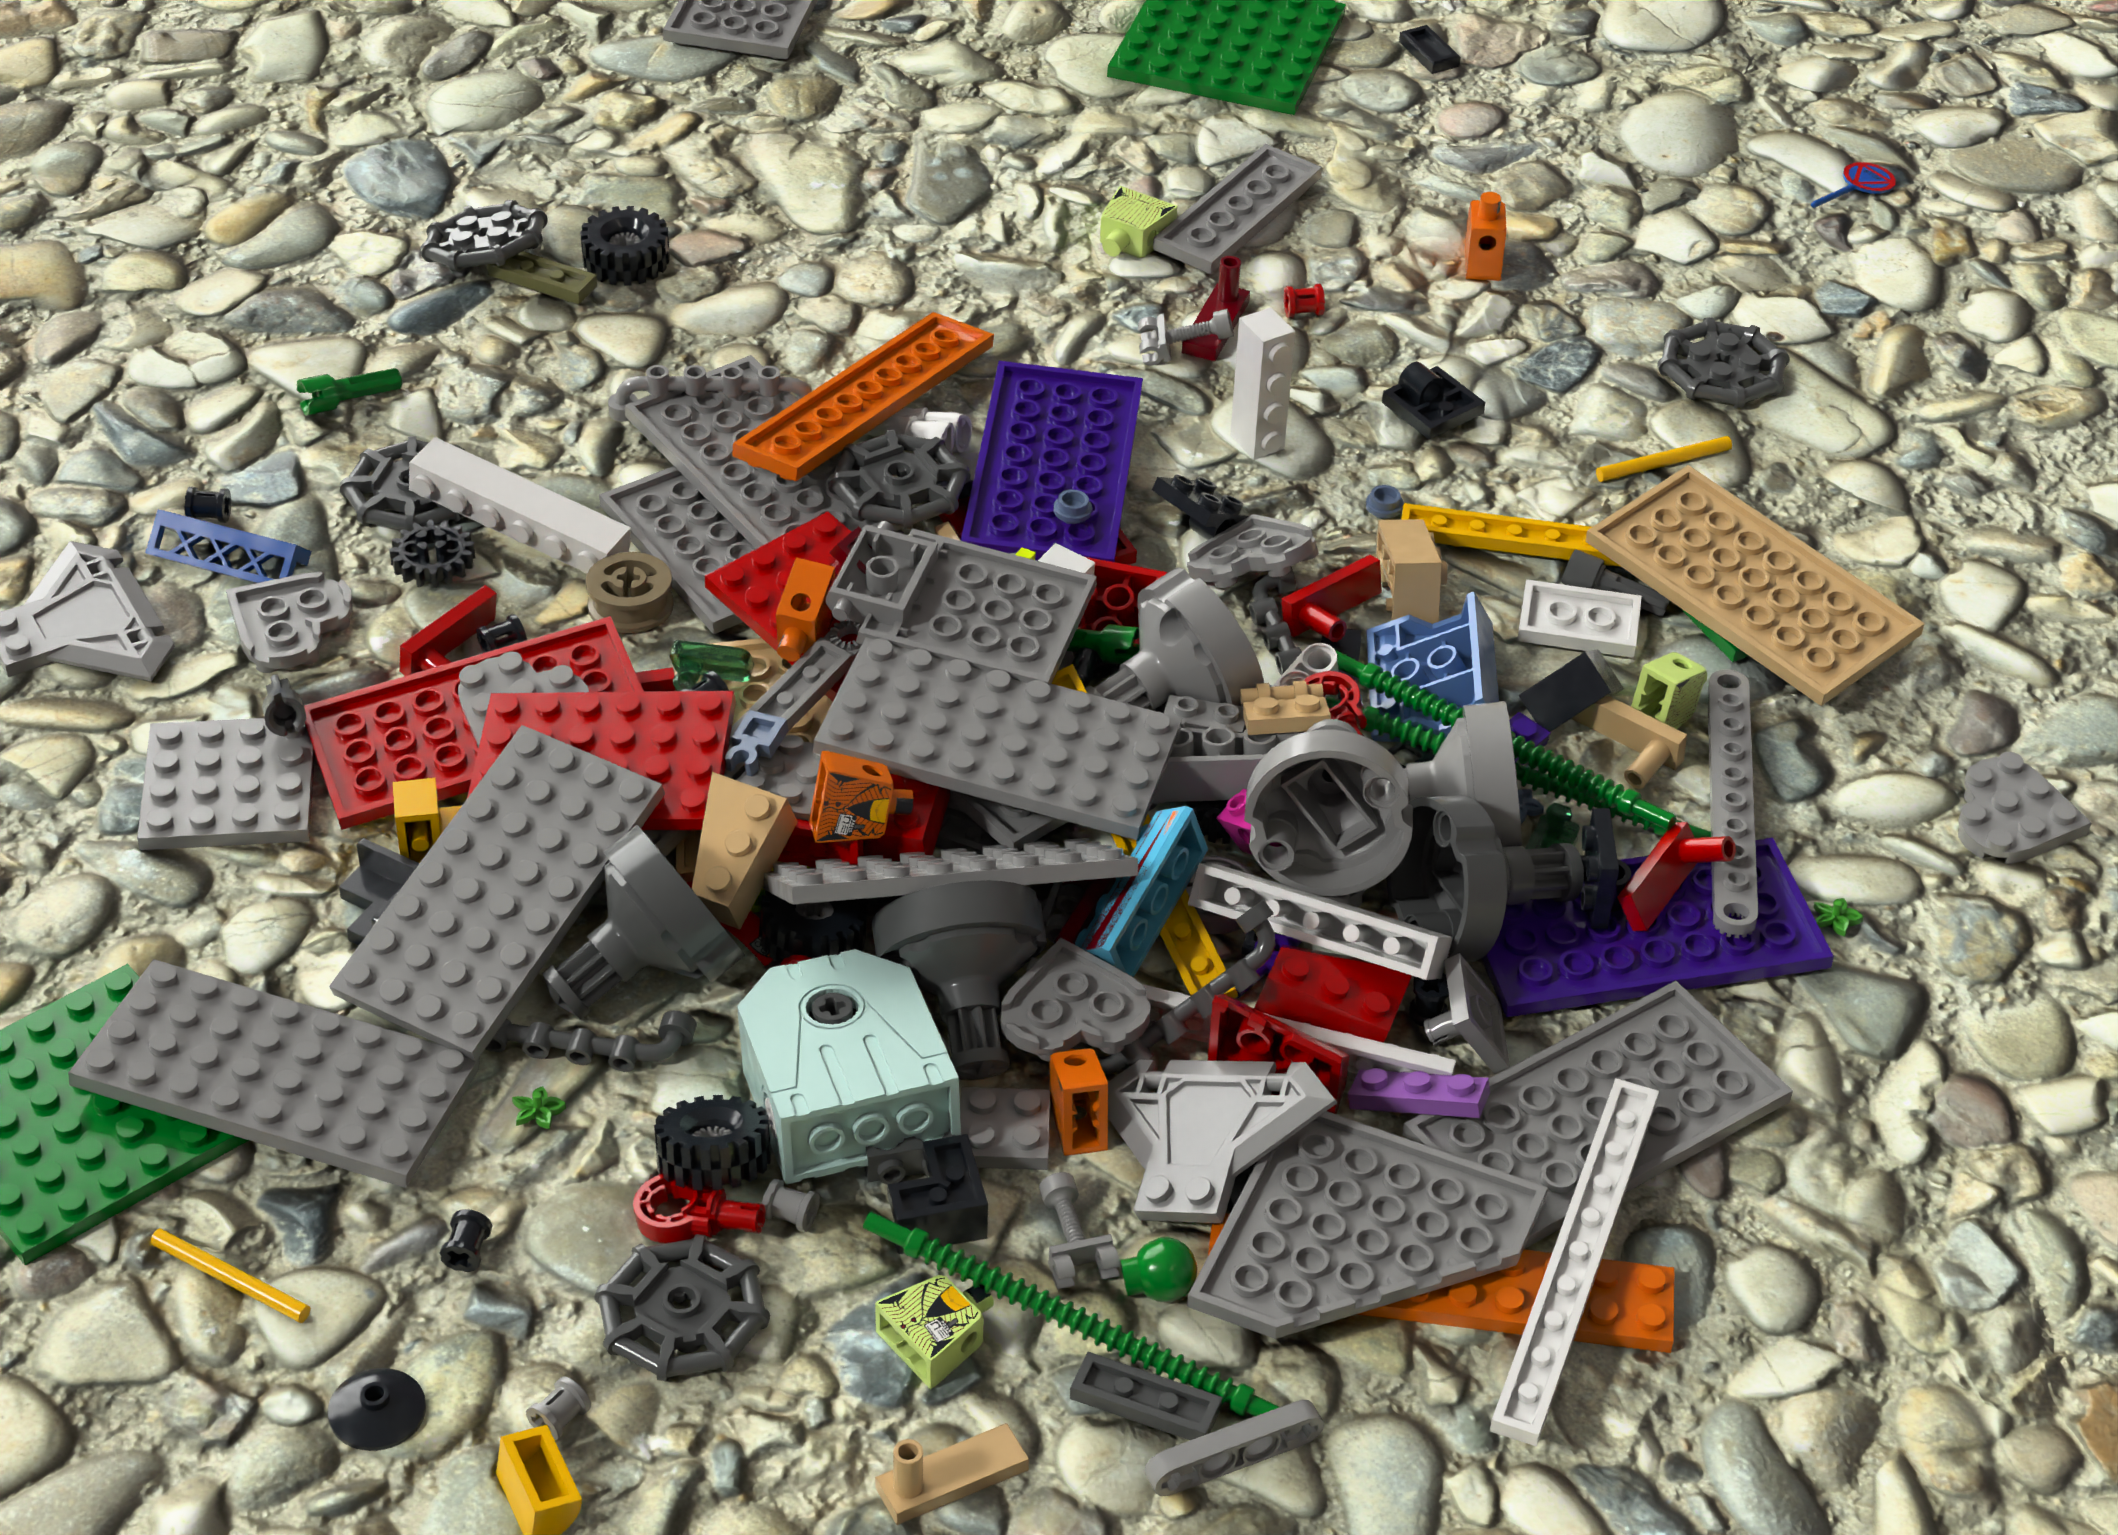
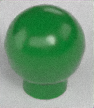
[1120,1237,1197,1302]

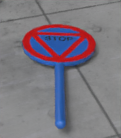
[1811,162,1896,208]

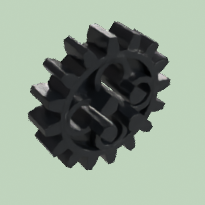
[389,520,476,588]

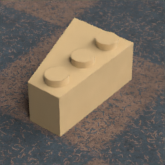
[1376,519,1447,624]
[691,772,797,930]

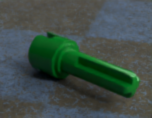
[297,368,402,416]
[1067,624,1140,665]

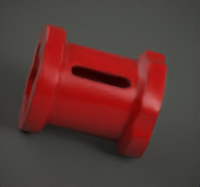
[1284,284,1325,318]

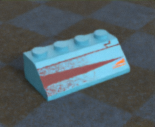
[1075,806,1208,977]

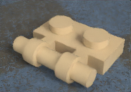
[1240,680,1331,735]

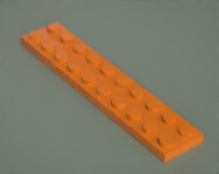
[732,312,994,481]
[1208,1213,1674,1353]

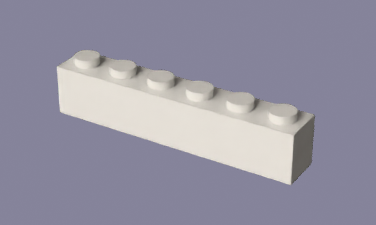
[409,437,631,574]
[1188,863,1453,980]

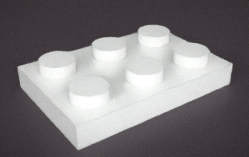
[1517,579,1642,658]

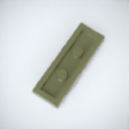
[487,251,597,304]

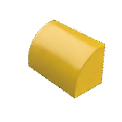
[496,1425,582,1535]

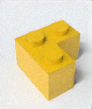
[393,778,462,863]

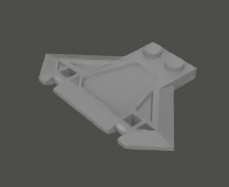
[0,541,175,681]
[1108,1059,1337,1223]

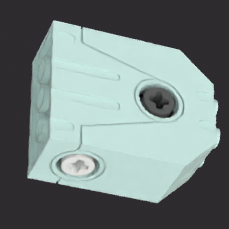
[737,949,961,1185]

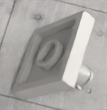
[1424,953,1510,1074]

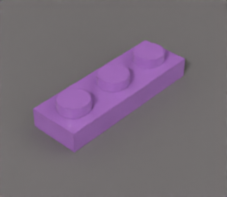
[1348,1068,1490,1118]

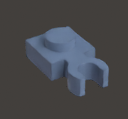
[725,710,789,776]

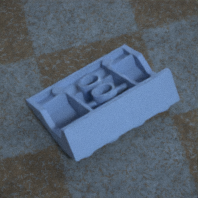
[1366,592,1499,742]

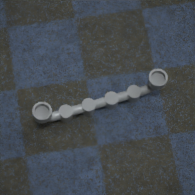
[608,365,812,422]

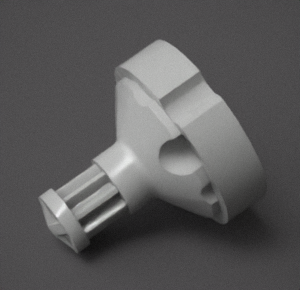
[1085,568,1264,711]
[1403,701,1522,846]
[1244,719,1413,896]

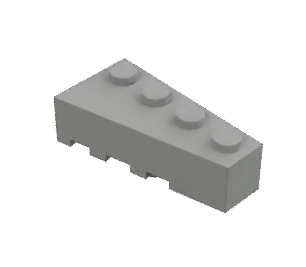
[1152,720,1301,804]

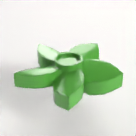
[1813,898,1864,937]
[512,1086,566,1129]

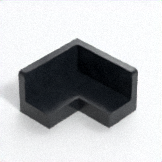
[1519,650,1624,732]
[339,838,419,945]
[887,1134,988,1254]

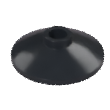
[328,1368,426,1451]

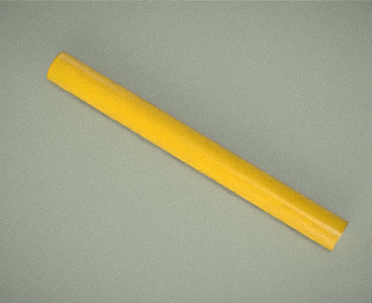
[1596,436,1732,482]
[151,1228,311,1323]

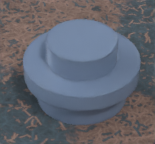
[1366,485,1404,519]
[1053,490,1092,524]

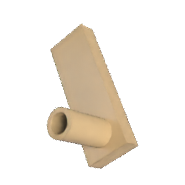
[1572,696,1687,789]
[875,1423,1029,1525]

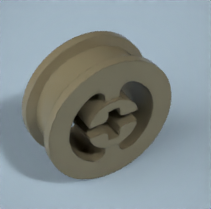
[585,552,674,633]

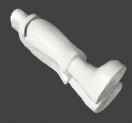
[866,407,972,465]

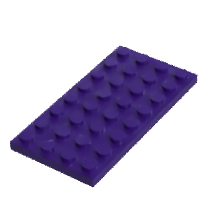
[961,361,1143,562]
[1482,837,1834,1017]

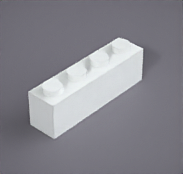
[1230,307,1295,460]

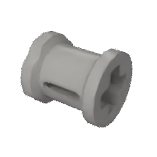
[762,1179,820,1232]
[526,1376,591,1440]

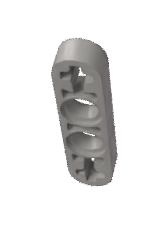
[1144,1400,1324,1496]

